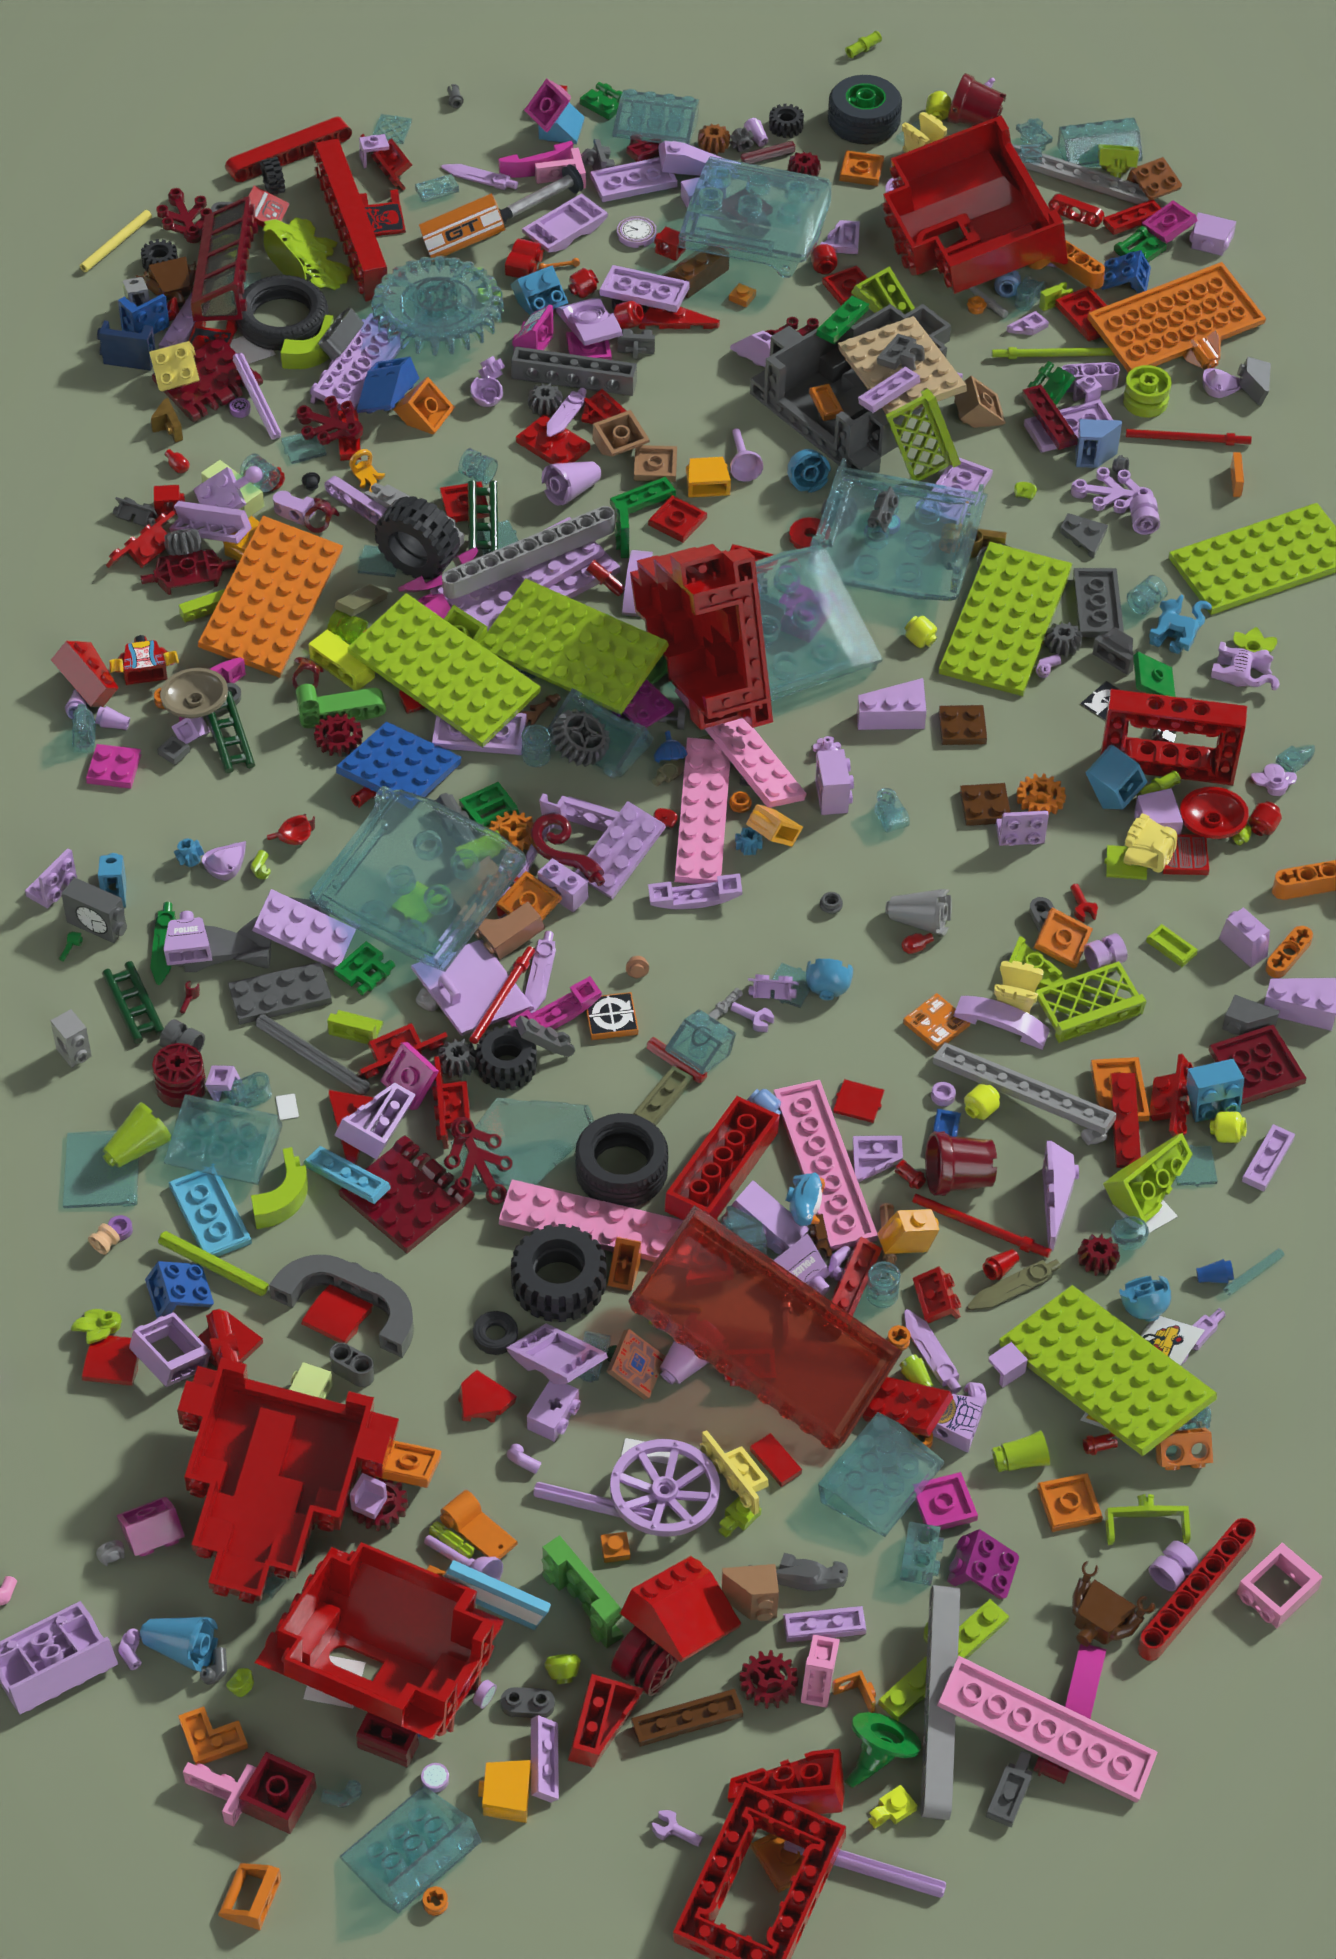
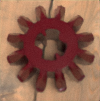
[787,151,821,183]
[1077,1233,1120,1276]

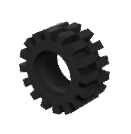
[769,103,804,138]
[260,157,285,195]
[141,239,178,273]

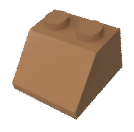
[954,376,1006,428]
[593,410,650,457]
[721,1564,779,1621]

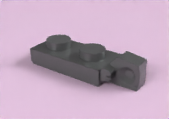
[986,1751,1033,1828]

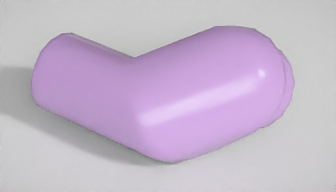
[507,1444,541,1474]
[118,1629,142,1670]

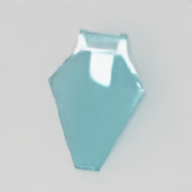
[450,1098,594,1187]

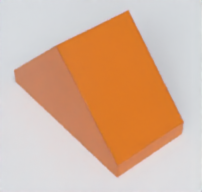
[607,1237,641,1291]

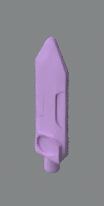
[441,164,518,190]
[547,388,587,437]
[525,931,556,1013]
[904,1310,962,1394]

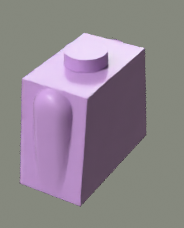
[1189,212,1236,256]
[1134,788,1183,834]
[1219,907,1270,968]

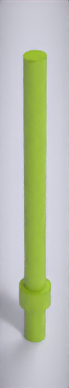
[991,347,1114,359]

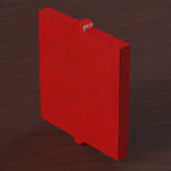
[833,1079,885,1123]

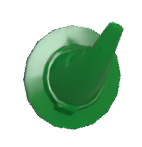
[844,1712,921,1788]

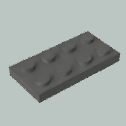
[1073,568,1124,637]
[228,962,332,1025]

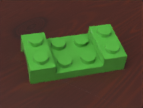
[541,1535,624,1648]

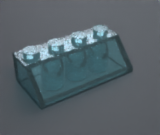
[1057,118,1143,168]

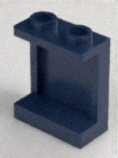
[97,320,156,371]

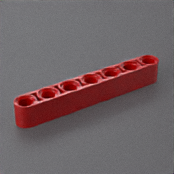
[225,116,352,183]
[1138,1518,1256,1661]

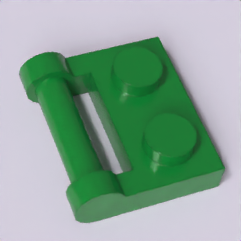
[1114,226,1167,263]
[615,500,630,558]
[459,782,519,832]

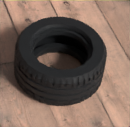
[575,1113,668,1207]

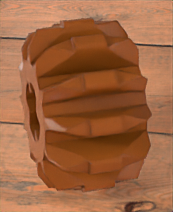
[698,123,730,155]

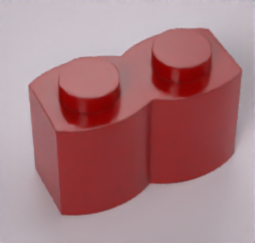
[505,238,543,278]

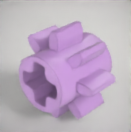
[478,356,505,379]

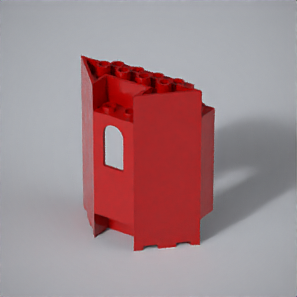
[254,1542,504,1740]

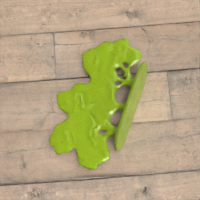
[263,217,352,290]

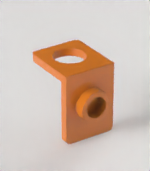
[832,1670,876,1713]

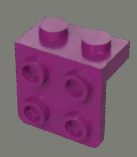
[612,680,674,730]
[947,1529,1019,1599]

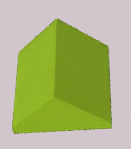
[444,604,488,643]

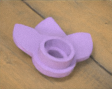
[1251,764,1297,796]

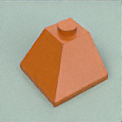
[393,377,455,435]

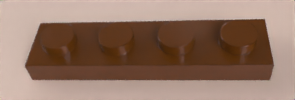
[631,1689,743,1747]

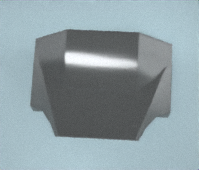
[1093,627,1134,675]

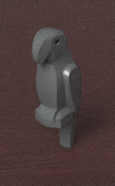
[748,1553,848,1591]

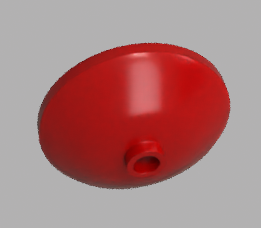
[1180,787,1249,839]

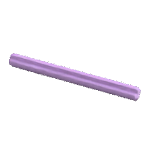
[784,1840,946,1898]

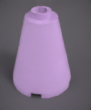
[541,461,601,506]
[660,1313,729,1384]

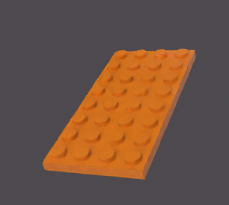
[1087,262,1266,373]
[198,516,343,678]

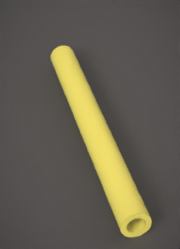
[80,210,152,272]

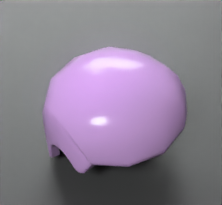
[470,376,503,407]

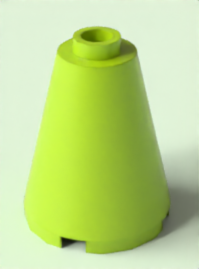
[102,1102,172,1168]

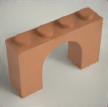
[444,857,545,960]

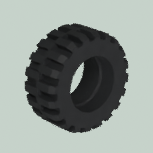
[375,496,460,580]
[511,1224,606,1322]

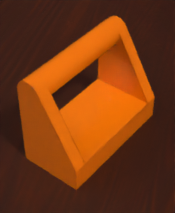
[218,1863,281,1930]

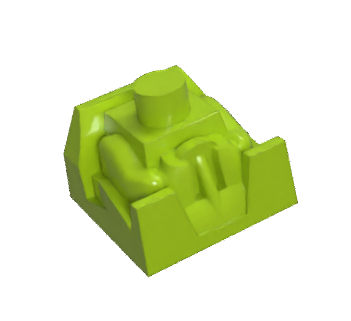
[1098,144,1139,179]

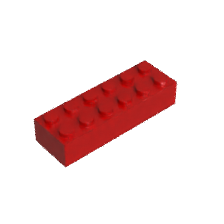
[665,1096,780,1232]

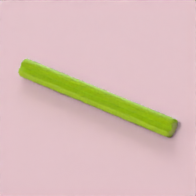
[158,1231,269,1296]

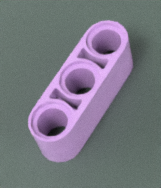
[1062,362,1120,392]

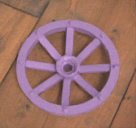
[610,1439,720,1537]

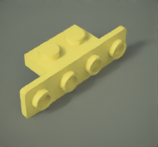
[700,1430,769,1515]

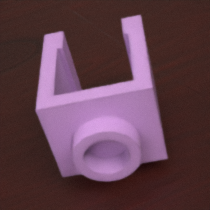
[1073,375,1102,403]

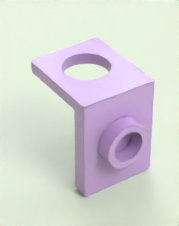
[359,134,389,168]

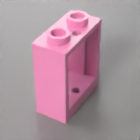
[1237,1543,1322,1628]

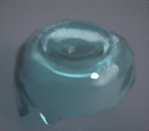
[1110,1216,1149,1251]

